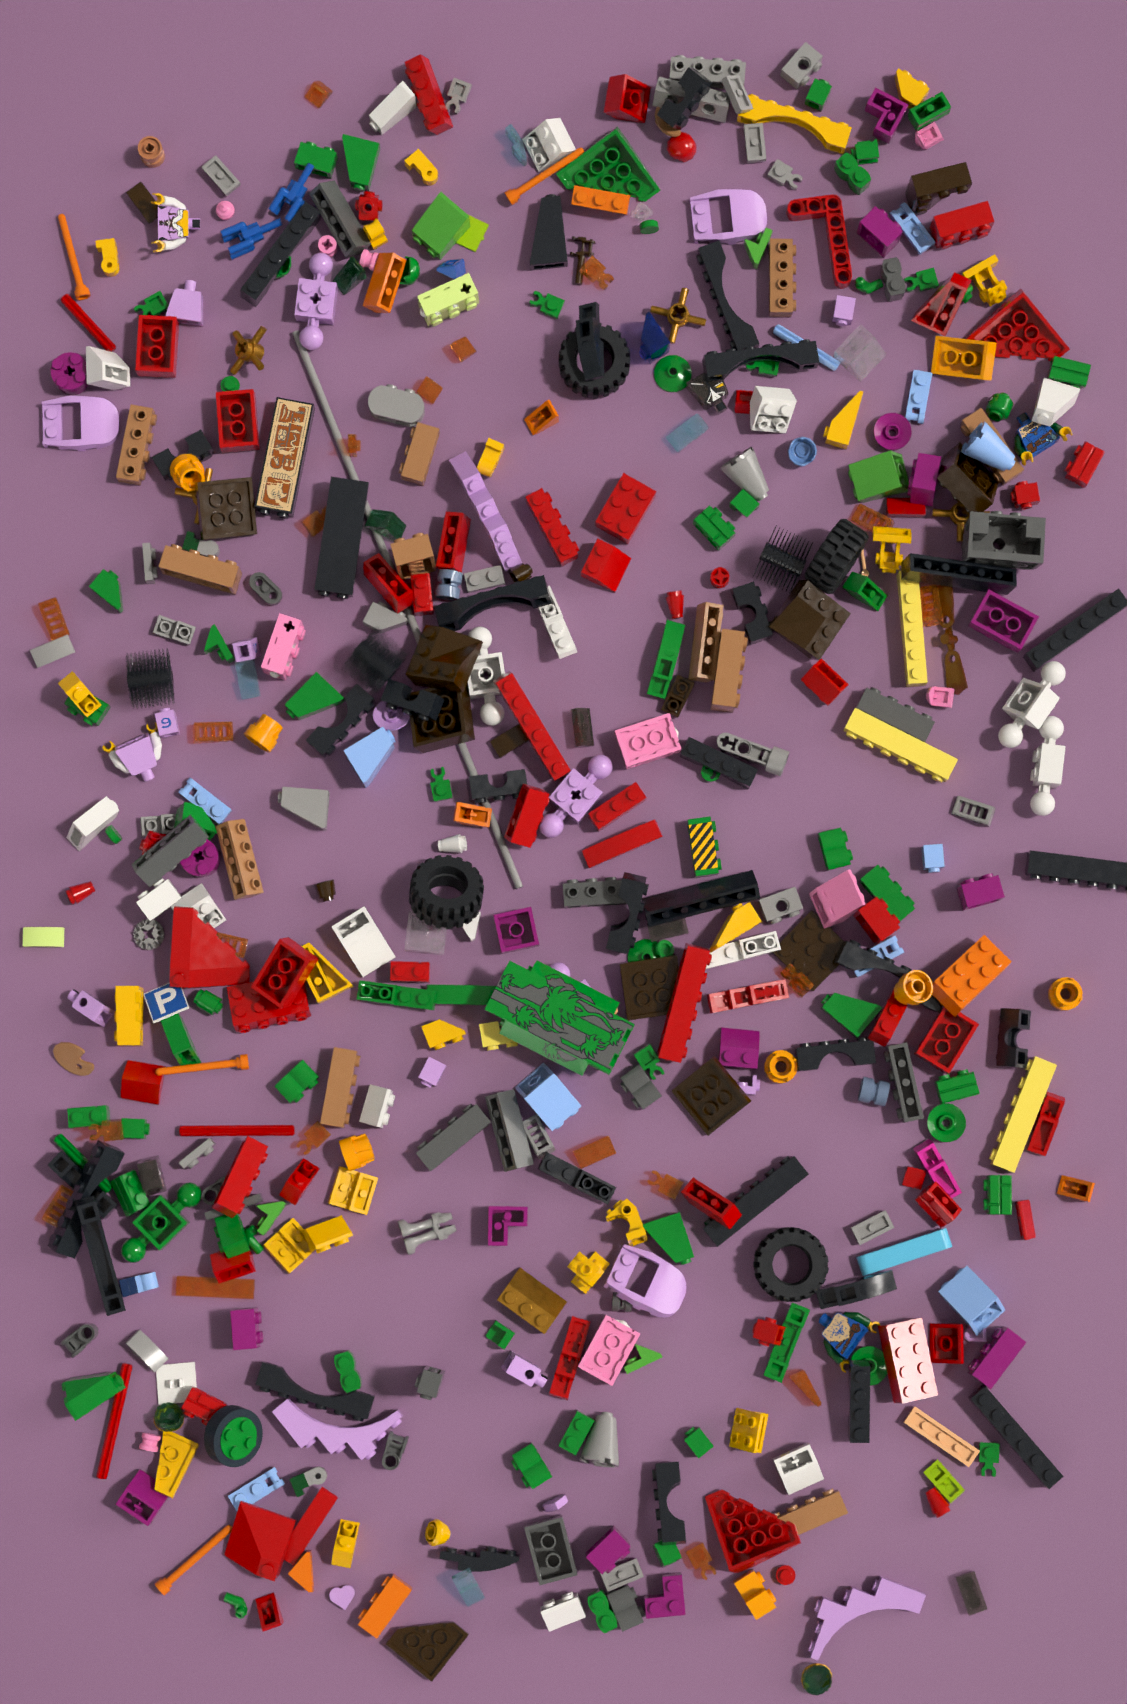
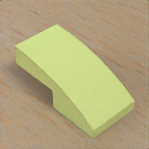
[23,927,65,947]

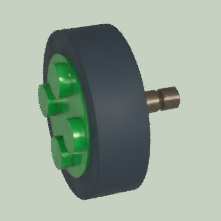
[204,1405,263,1467]

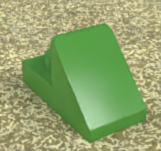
[744,228,773,269]
[256,1201,287,1235]
[624,1344,662,1374]

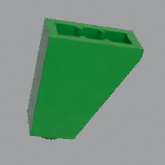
[342,134,380,192]
[285,672,345,720]
[821,993,882,1038]
[161,1013,201,1065]
[643,1212,694,1265]

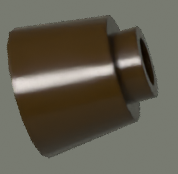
[508,563,533,583]
[314,879,336,902]

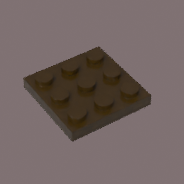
[195,477,257,540]
[772,910,843,992]
[619,955,679,1021]
[672,1056,751,1136]

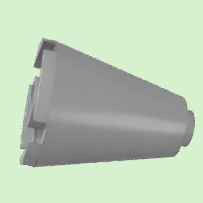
[721,447,769,501]
[580,1412,619,1468]

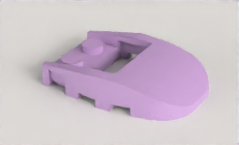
[690,189,767,245]
[42,396,119,451]
[603,1244,686,1318]

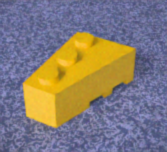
[302,943,354,1004]
[114,986,144,1046]

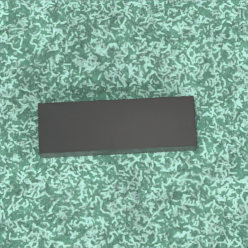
[204,1193,263,1220]

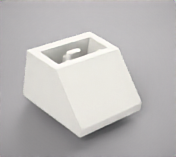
[522,118,576,172]
[86,346,130,390]
[750,386,797,433]
[136,879,182,921]
[171,883,226,928]
[359,1084,395,1128]
[772,1443,824,1495]
[540,1591,586,1632]

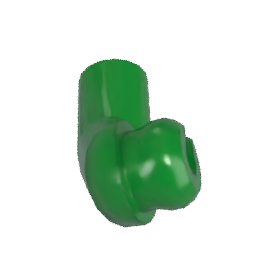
[855,277,883,294]
[245,1225,264,1254]
[223,1592,248,1619]

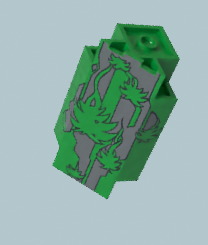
[484,960,635,1076]

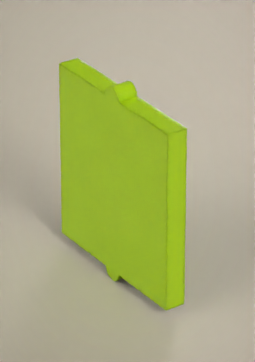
[456,214,489,252]

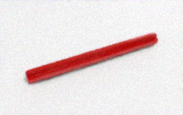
[179,1125,295,1136]
[96,1363,133,1480]

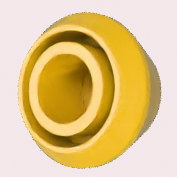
[425,1519,450,1546]

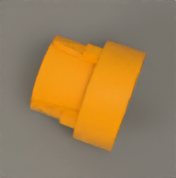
[170,454,205,492]
[243,714,283,753]
[894,970,933,1005]
[1048,977,1083,1011]
[764,1050,797,1084]
[339,1134,375,1171]

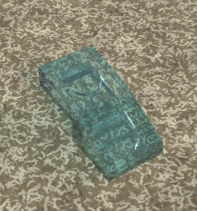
[505,124,527,166]
[666,413,709,452]
[235,659,261,699]
[452,1568,485,1607]

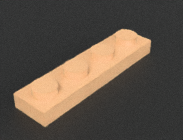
[903,1406,980,1467]

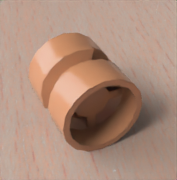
[138,136,165,168]

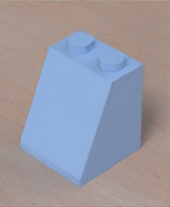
[344,727,396,788]
[514,1062,581,1131]
[938,1266,1005,1336]

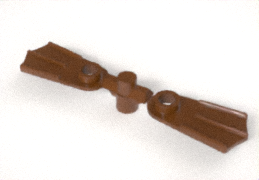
[932,585,968,695]

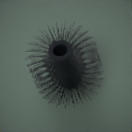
[753,525,813,594]
[341,627,409,696]
[125,648,175,709]

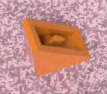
[524,400,559,435]
[453,802,492,828]
[1057,1175,1095,1202]
[288,1550,314,1592]

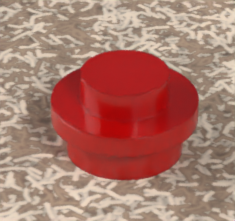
[776,1565,796,1585]

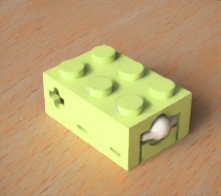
[417,273,479,326]

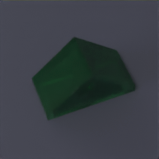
[332,256,367,295]
[364,509,407,541]

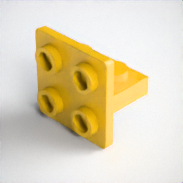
[729,1408,768,1453]

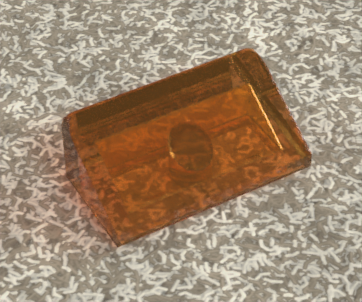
[573,1136,616,1169]

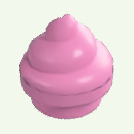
[216,201,235,220]

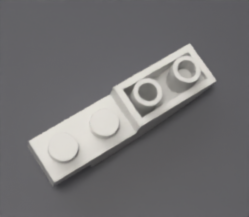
[538,586,577,659]
[705,931,781,970]

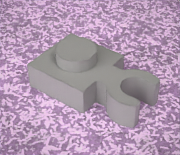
[446,78,472,114]
[767,159,803,190]

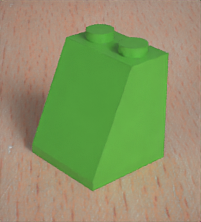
[412,192,470,260]
[848,450,909,503]

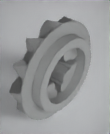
[133,919,164,950]

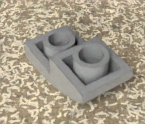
[152,615,196,645]
[30,634,75,668]
[140,814,176,837]
[125,1330,168,1373]

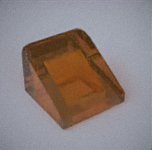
[305,80,333,108]
[450,336,477,362]
[417,376,443,404]

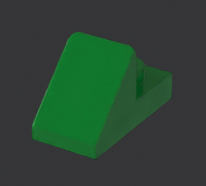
[204,624,235,664]

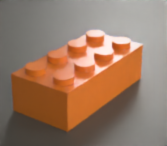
[932,935,1012,1017]

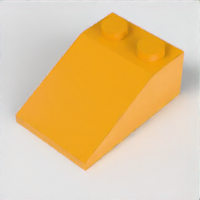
[931,336,997,381]

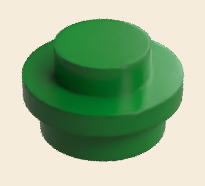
[221,376,240,391]

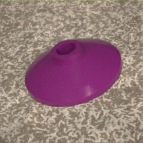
[874,413,912,450]

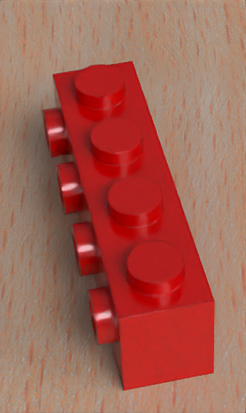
[404,54,453,135]
[525,488,580,567]
[212,1136,268,1218]

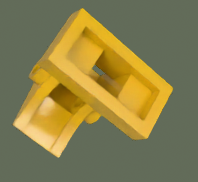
[962,254,1007,307]
[872,526,912,573]
[606,1198,648,1247]
[567,1251,610,1294]

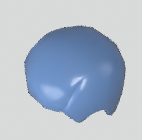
[788,436,817,466]

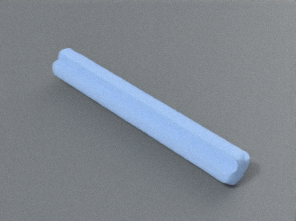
[773,324,840,371]

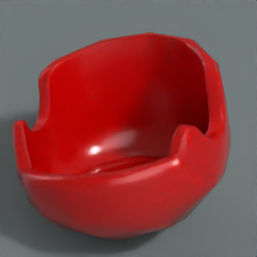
[667,132,697,162]

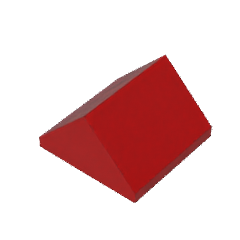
[121,1060,166,1105]
[930,1323,964,1364]

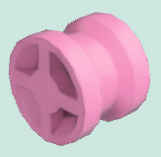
[318,235,338,257]
[359,249,379,271]
[139,1432,161,1452]

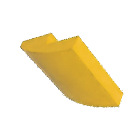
[328,1166,378,1215]
[263,1218,314,1274]

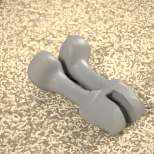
[398,1212,457,1255]

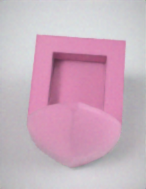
[915,122,944,150]
[926,686,954,708]

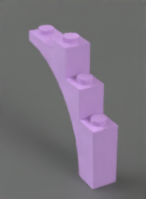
[449,451,522,572]
[272,1398,403,1460]
[807,1576,926,1660]

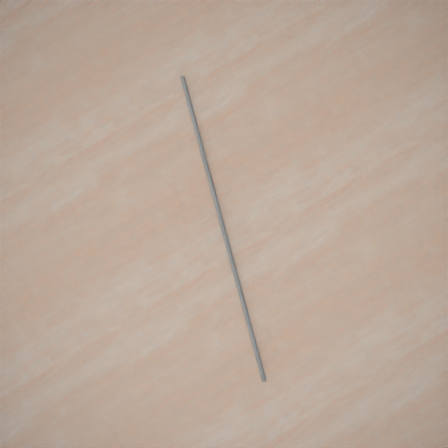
[292,330,523,889]

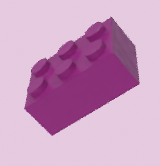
[968,589,1039,653]
[967,1326,1027,1389]

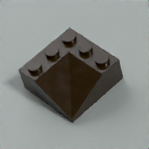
[905,162,972,215]
[937,442,998,513]
[768,580,851,660]
[405,624,483,693]
[410,685,475,753]

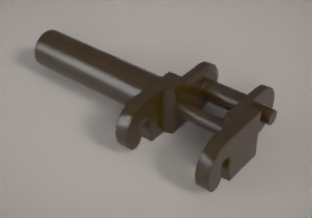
[570,236,596,285]

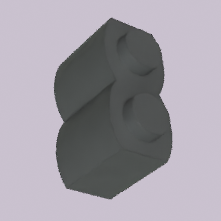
[880,257,906,302]
[620,1065,662,1110]
[606,1584,645,1632]

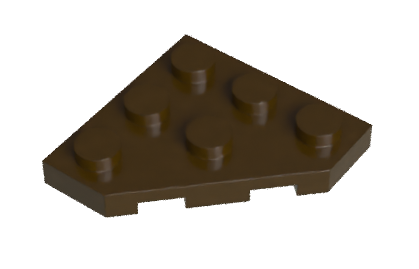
[386,1621,469,1682]

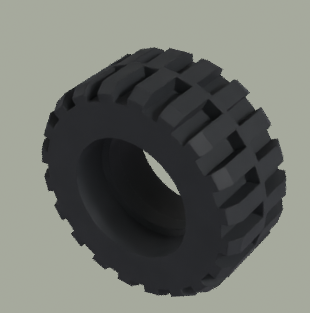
[559,323,631,399]
[804,519,869,594]
[409,855,484,930]
[753,1227,829,1302]

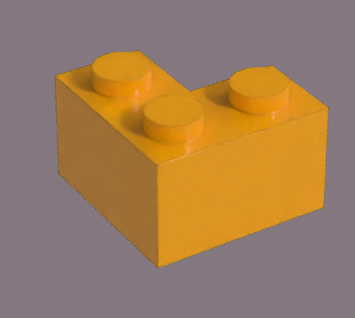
[733,1569,777,1620]

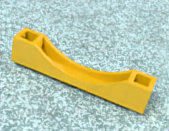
[737,94,852,154]

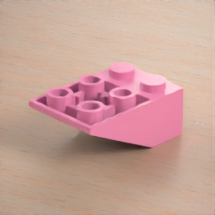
[809,869,865,929]

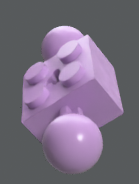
[294,253,338,350]
[539,755,613,838]

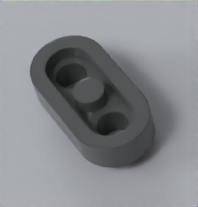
[249,572,282,605]

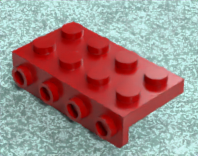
[227,981,311,1033]

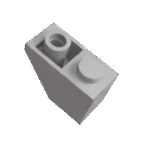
[363,602,408,633]

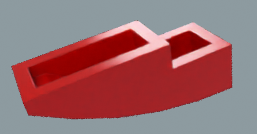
[1027,1091,1065,1156]

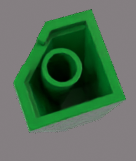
[62,1371,126,1421]

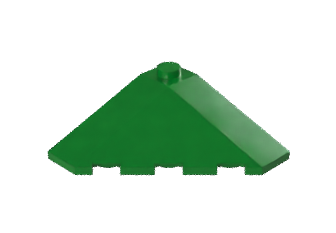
[556,126,661,202]

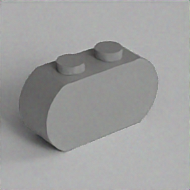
[368,384,425,428]

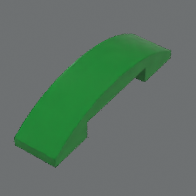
[763,1302,810,1383]

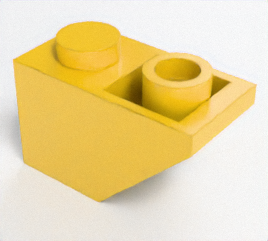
[894,68,930,109]
[58,671,101,717]
[421,1019,466,1051]
[331,1519,360,1568]

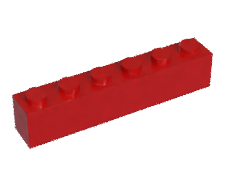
[493,671,571,781]
[657,943,712,1063]

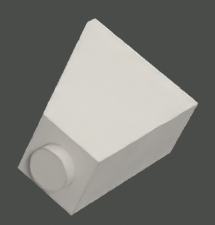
[369,81,417,135]
[1032,378,1080,427]
[66,796,119,851]

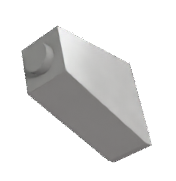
[278,787,330,830]

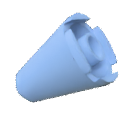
[961,421,1016,471]

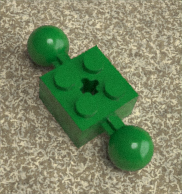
[121,1182,202,1263]

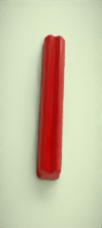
[60,294,116,352]

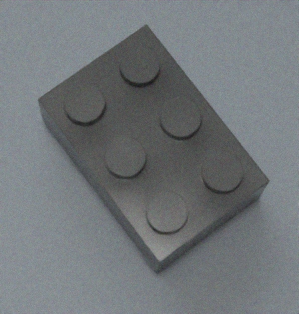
[524,1515,578,1586]

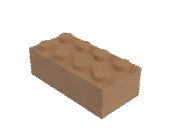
[390,533,437,580]
[159,544,242,595]
[710,629,748,713]

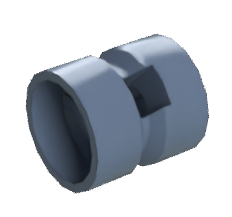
[435,569,463,601]
[858,1076,890,1107]

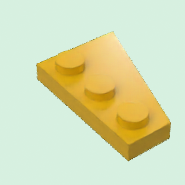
[154,1428,199,1499]

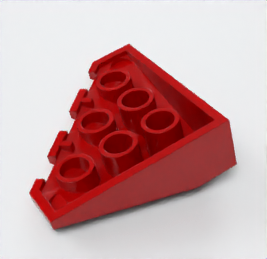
[966,289,1070,361]
[170,906,250,988]
[705,1490,801,1573]

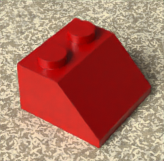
[604,74,651,123]
[581,538,631,592]

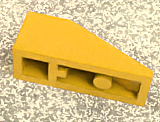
[823,391,863,449]
[709,902,762,953]

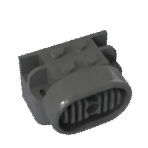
[961,511,1046,570]

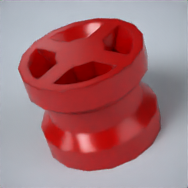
[710,567,730,589]

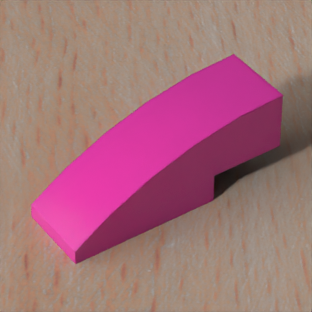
[913,1139,962,1198]

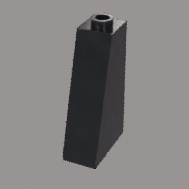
[530,194,568,271]

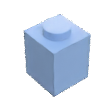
[921,844,945,873]

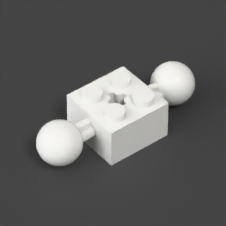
[468,627,505,726]
[998,661,1066,748]
[1030,716,1065,816]

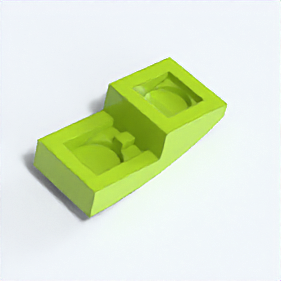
[923,1459,965,1503]

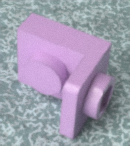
[737,1075,760,1095]

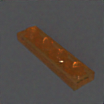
[176,1276,255,1299]

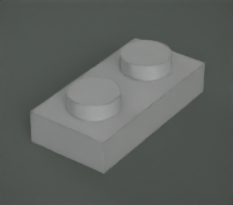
[722,74,754,114]
[744,123,766,163]
[202,155,241,197]
[142,543,158,584]
[464,565,505,593]
[179,1138,216,1169]
[851,1210,894,1245]
[600,1558,644,1592]

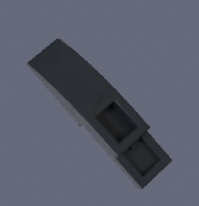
[576,302,604,381]
[537,1152,617,1204]
[816,1270,897,1309]
[439,1546,520,1572]

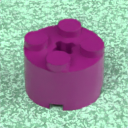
[51,352,89,395]
[180,839,220,878]

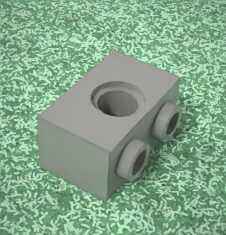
[780,42,823,90]
[758,887,803,925]

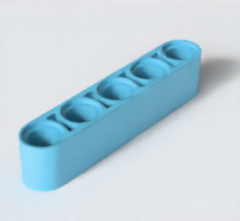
[856,1228,953,1276]

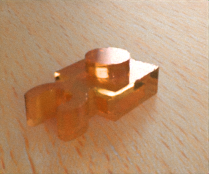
[579,255,614,290]
[348,434,361,457]
[301,506,327,537]
[780,964,814,998]
[88,1119,124,1142]
[297,1121,331,1155]
[647,1171,684,1200]
[686,1542,716,1580]

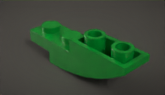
[646,620,685,699]
[357,980,437,1011]

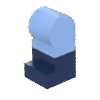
[119,1272,159,1297]

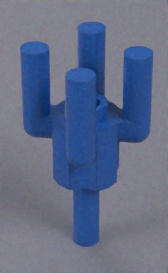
[268,163,315,223]
[220,218,283,260]

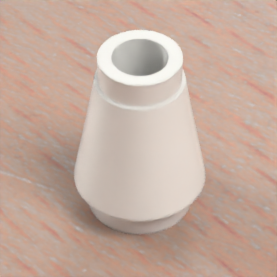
[438,834,467,853]

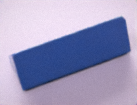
[437,259,466,279]

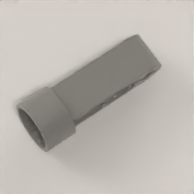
[717,733,790,777]

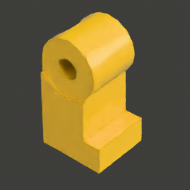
[404,148,438,186]
[363,218,388,250]
[95,238,120,277]
[477,438,504,478]

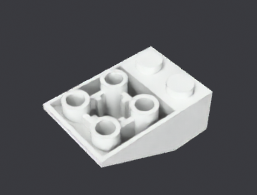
[332,907,395,977]

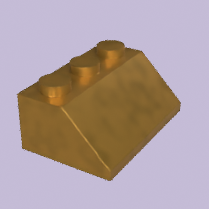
[497,1268,567,1334]

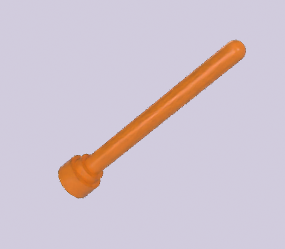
[504,147,584,205]
[58,214,91,300]
[155,1054,249,1076]
[155,1525,232,1596]

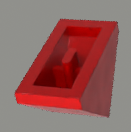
[256,1593,284,1632]

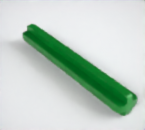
[54,1134,113,1193]

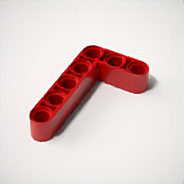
[786,195,852,289]

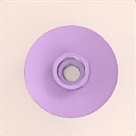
[373,701,410,731]

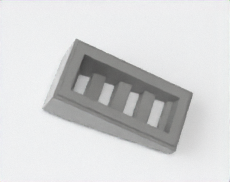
[952,796,995,827]
[523,1114,555,1159]

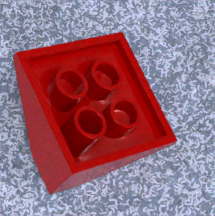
[224,1501,296,1582]

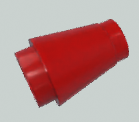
[665,591,684,619]
[65,881,95,904]
[925,1487,951,1518]

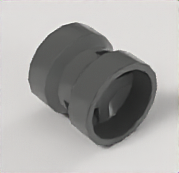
[612,1292,632,1312]

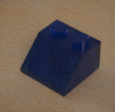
[639,311,670,364]

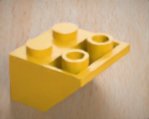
[302,1215,353,1254]

